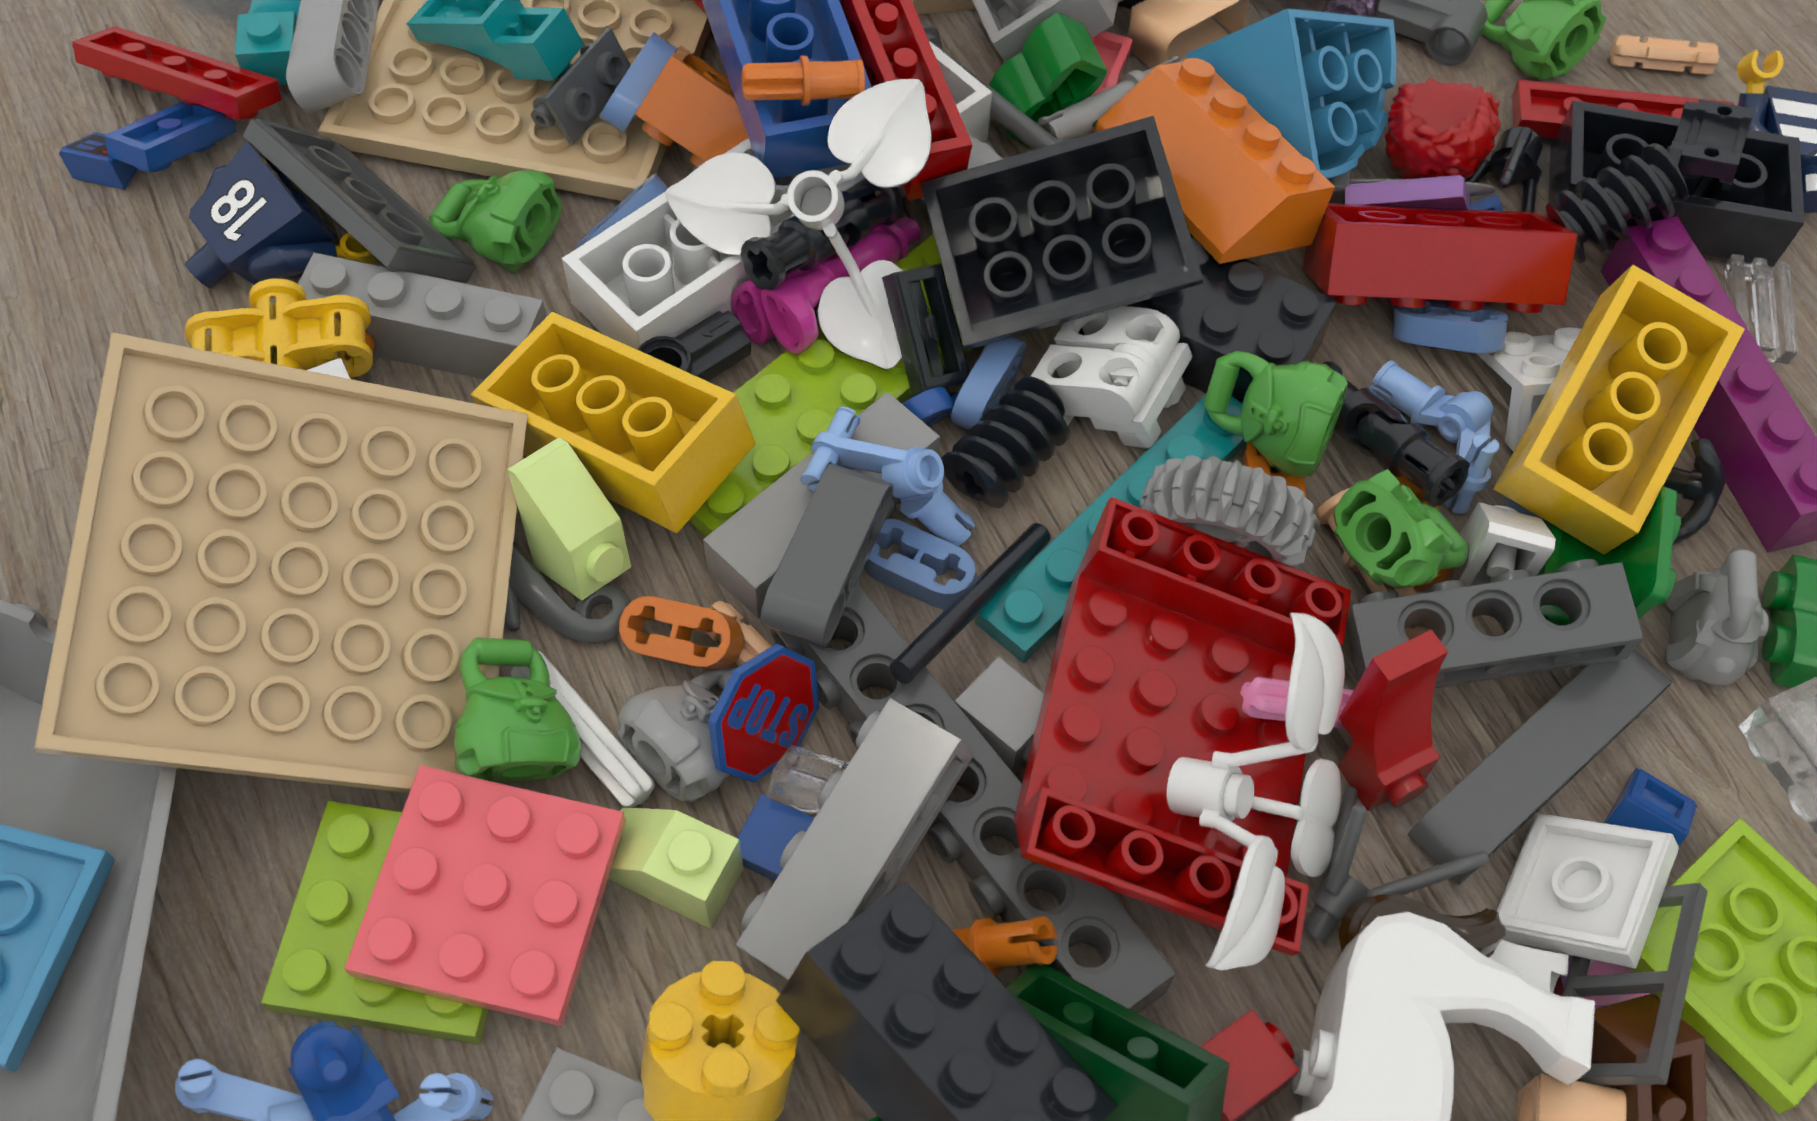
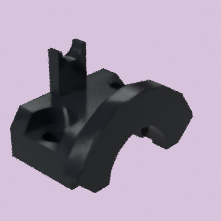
[1669,99,1755,192]

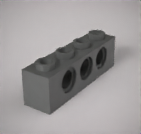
[1346,559,1644,688]

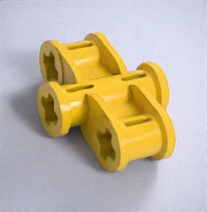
[185,279,373,378]

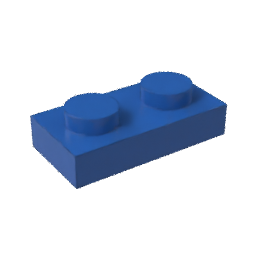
[104,101,236,172]

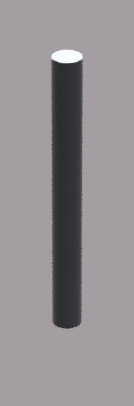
[890,523,1051,684]

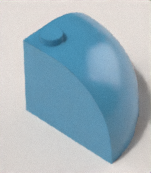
[1186,8,1397,179]

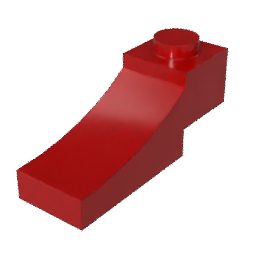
[1338,629,1448,811]

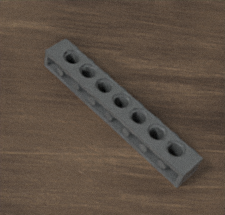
[771,583,1176,1014]

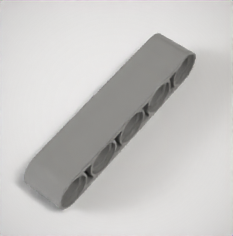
[286,0,379,114]

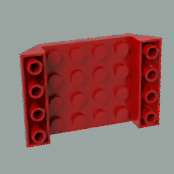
[1014,497,1351,956]

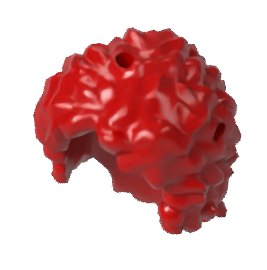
[1384,78,1501,181]

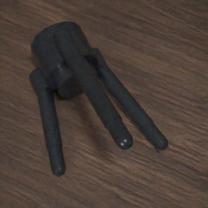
[1466,127,1543,212]

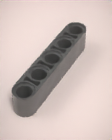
[1407,650,1672,885]

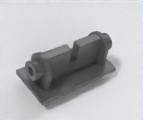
[531,28,631,144]

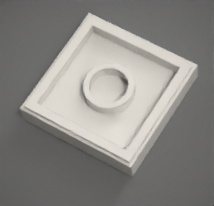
[1497,813,1679,969]

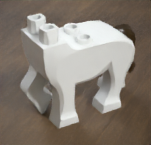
[1291,894,1595,1121]

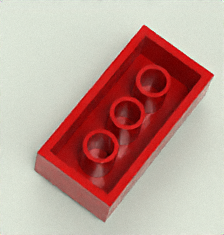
[1303,203,1577,313]

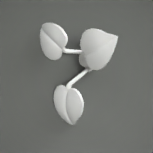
[665,79,932,369]
[1167,613,1345,970]

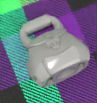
[1666,546,1769,686]
[617,668,736,803]

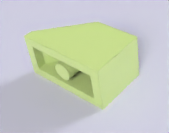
[507,437,632,600]
[608,807,744,929]

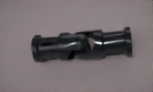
[740,179,904,290]
[1322,361,1470,507]

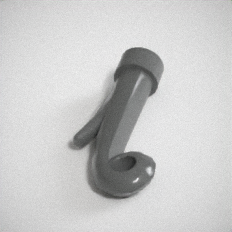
[505,540,631,644]

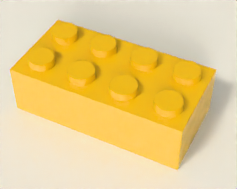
[1493,265,1745,555]
[470,311,756,534]

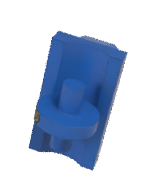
[288,1021,400,1121]

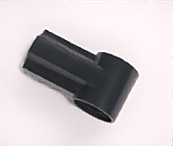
[638,310,751,381]

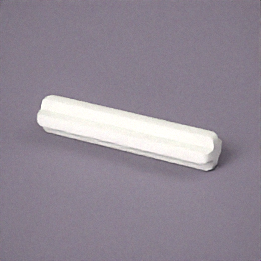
[511,651,655,808]

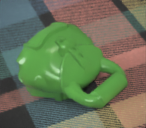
[1481,0,1607,80]
[429,169,562,274]
[1203,351,1348,477]
[1333,469,1469,589]
[454,637,582,782]

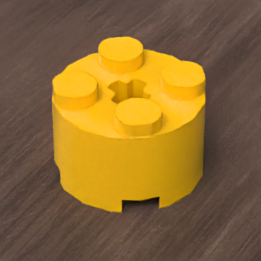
[641,961,799,1121]

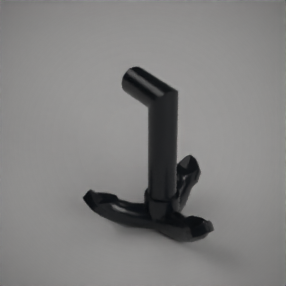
[1663,439,1726,544]

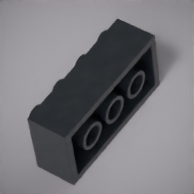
[1549,100,1805,267]
[1079,234,1337,404]
[776,882,1118,1121]

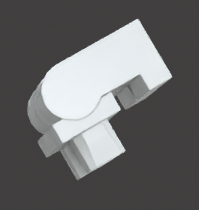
[1031,306,1193,448]

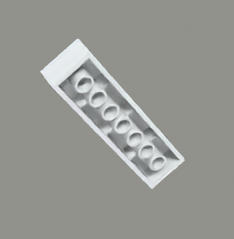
[562,41,992,350]

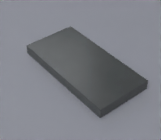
[243,118,476,283]

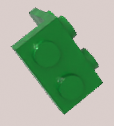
[1537,486,1681,626]

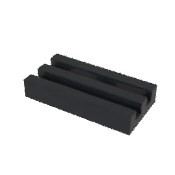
[882,263,969,395]

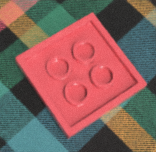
[344,765,626,1027]

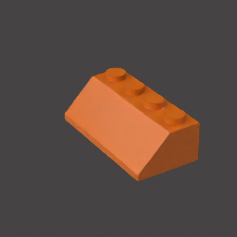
[1094,58,1335,264]

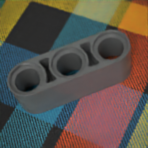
[760,463,894,647]

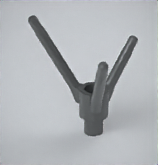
[1303,786,1489,944]

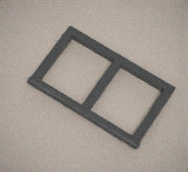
[1543,883,1708,1085]

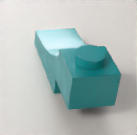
[235,0,301,85]
[406,0,585,81]

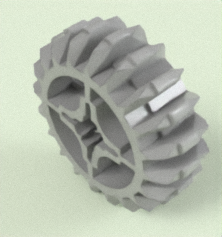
[1139,455,1316,569]

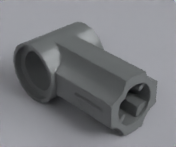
[1375,0,1488,66]

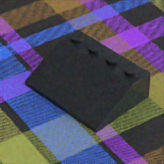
[921,115,1203,350]

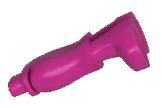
[730,217,921,354]

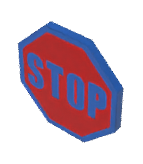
[708,643,819,783]

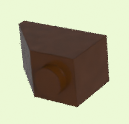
[1591,994,1707,1121]

